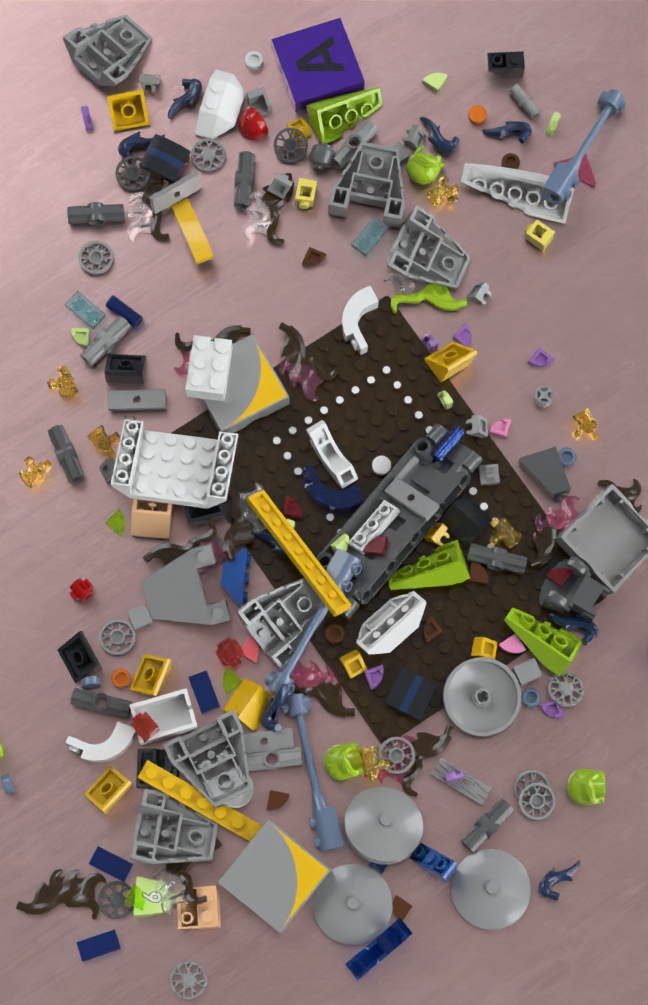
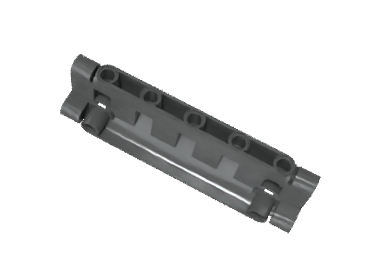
[316,423,483,620]

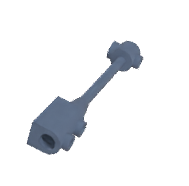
[541,89,626,205]
[265,548,362,695]
[283,693,344,852]

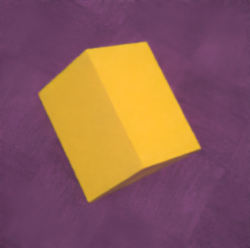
[107,89,150,132]
[424,341,477,382]
[129,654,172,698]
[222,678,274,732]
[83,766,133,815]

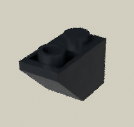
[487,51,525,78]

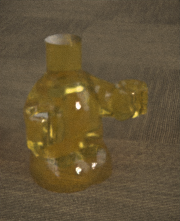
[428,175,459,206]
[47,366,78,398]
[572,407,600,440]
[87,425,120,458]
[19,456,52,488]
[488,518,522,548]
[359,746,390,781]

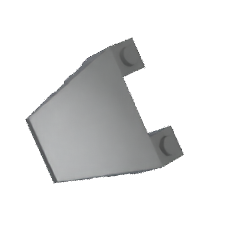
[328,142,405,228]
[141,543,231,625]

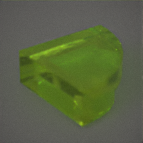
[106,509,125,536]
[222,666,242,694]
[125,884,145,911]

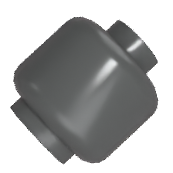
[308,142,335,171]

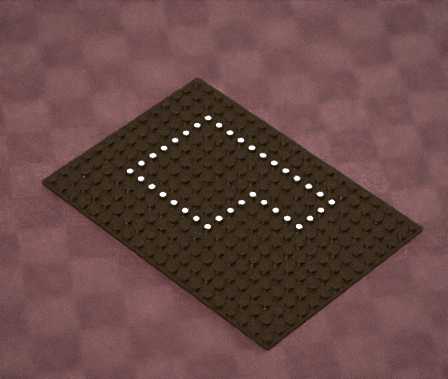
[171,296,604,746]

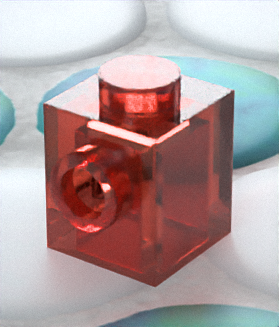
[130,712,160,743]

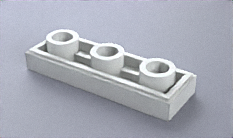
[349,500,400,555]

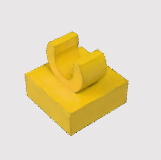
[423,522,449,546]

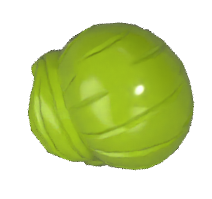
[406,145,445,185]
[324,742,364,781]
[567,768,606,804]

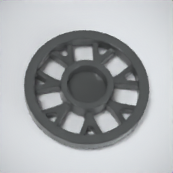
[273,128,308,163]
[115,156,150,191]
[98,881,135,919]

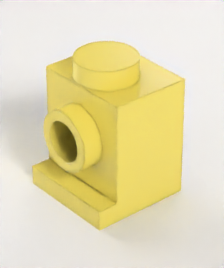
[295,178,317,209]
[524,220,555,252]

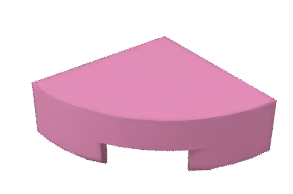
[488,419,512,438]
[499,634,526,654]

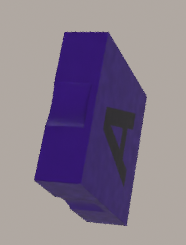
[271,18,365,112]

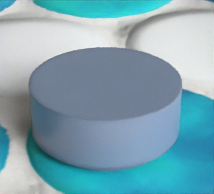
[558,447,577,468]
[80,676,101,690]
[521,688,541,708]
[1,773,15,794]

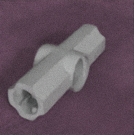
[332,119,378,170]
[80,315,131,367]
[246,747,303,771]

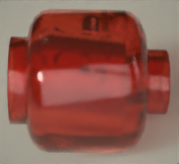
[215,637,244,668]

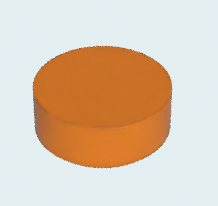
[468,105,487,125]
[111,668,131,689]

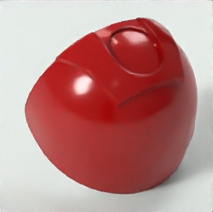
[238,107,269,140]

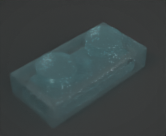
[351,216,389,257]
[65,290,106,330]

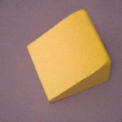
[286,117,312,143]
[471,637,498,659]
[339,650,368,679]

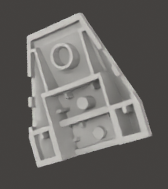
[63,15,152,86]
[386,205,471,289]
[236,578,329,671]
[162,710,251,807]
[130,788,218,864]

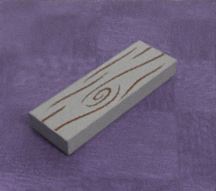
[431,758,492,806]

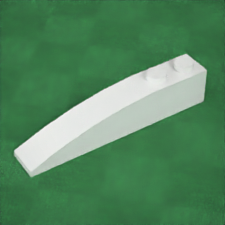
[461,163,574,224]

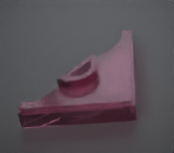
[553,154,597,188]

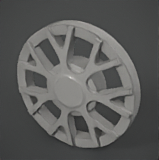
[191,138,225,172]
[78,241,114,275]
[99,619,136,655]
[547,672,584,707]
[378,737,415,774]
[513,770,551,807]
[518,782,556,820]
[169,961,208,1000]

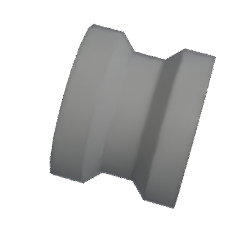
[533,386,553,408]

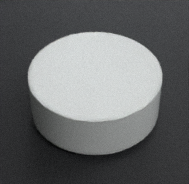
[245,51,263,70]
[372,456,391,476]

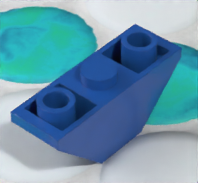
[221,548,251,608]
[409,843,457,883]

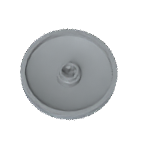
[443,657,521,736]
[343,787,423,864]
[451,849,531,930]
[313,864,393,945]

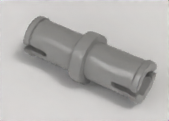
[509,84,541,119]

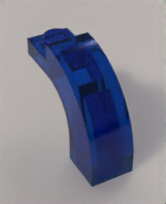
[303,464,365,512]
[345,918,413,980]

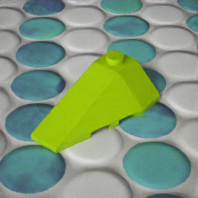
[306,87,383,144]
[388,540,470,590]
[504,607,582,677]

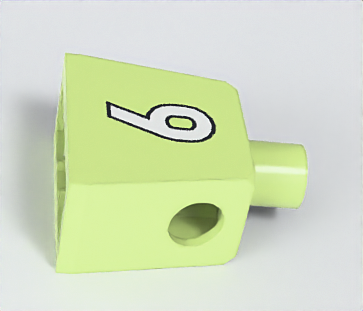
[134,877,177,917]

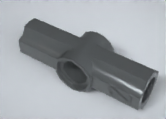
[234,151,255,209]
[67,202,124,226]
[48,425,84,483]
[467,543,527,575]
[70,688,132,718]
[461,799,514,853]

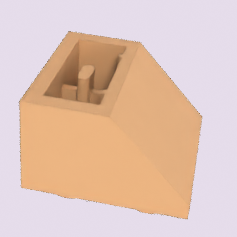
[131,499,173,539]
[176,886,221,929]

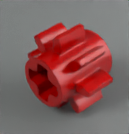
[69,578,93,602]

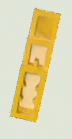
[171,198,214,265]

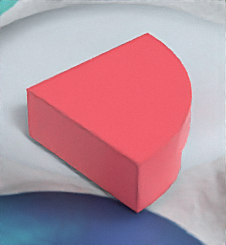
[239,636,259,664]

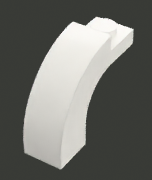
[342,286,379,355]
[306,420,358,489]
[66,722,137,763]

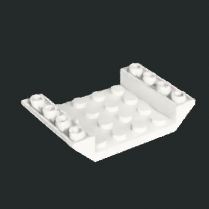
[111,419,238,508]

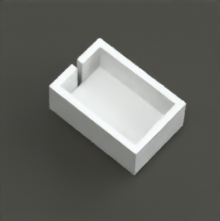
[185,335,233,401]
[130,688,198,746]

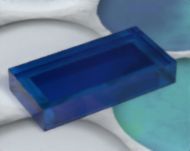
[188,670,220,714]
[89,846,133,882]
[76,929,121,962]

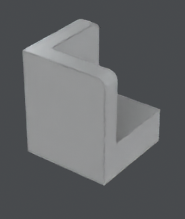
[247,87,271,116]
[511,658,542,688]

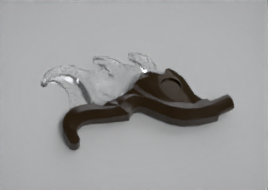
[243,173,294,245]
[126,179,173,243]
[223,483,266,562]
[153,862,207,916]

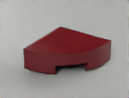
[283,496,302,519]
[364,536,388,556]
[546,568,573,588]

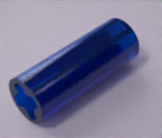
[105,295,143,328]
[431,426,466,463]

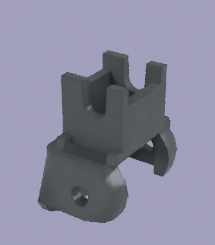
[539,555,610,621]

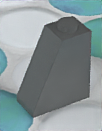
[518,447,571,500]

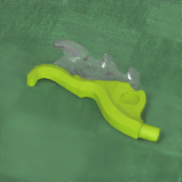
[383,273,467,313]

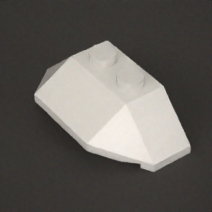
[195,69,246,139]
[356,591,426,654]

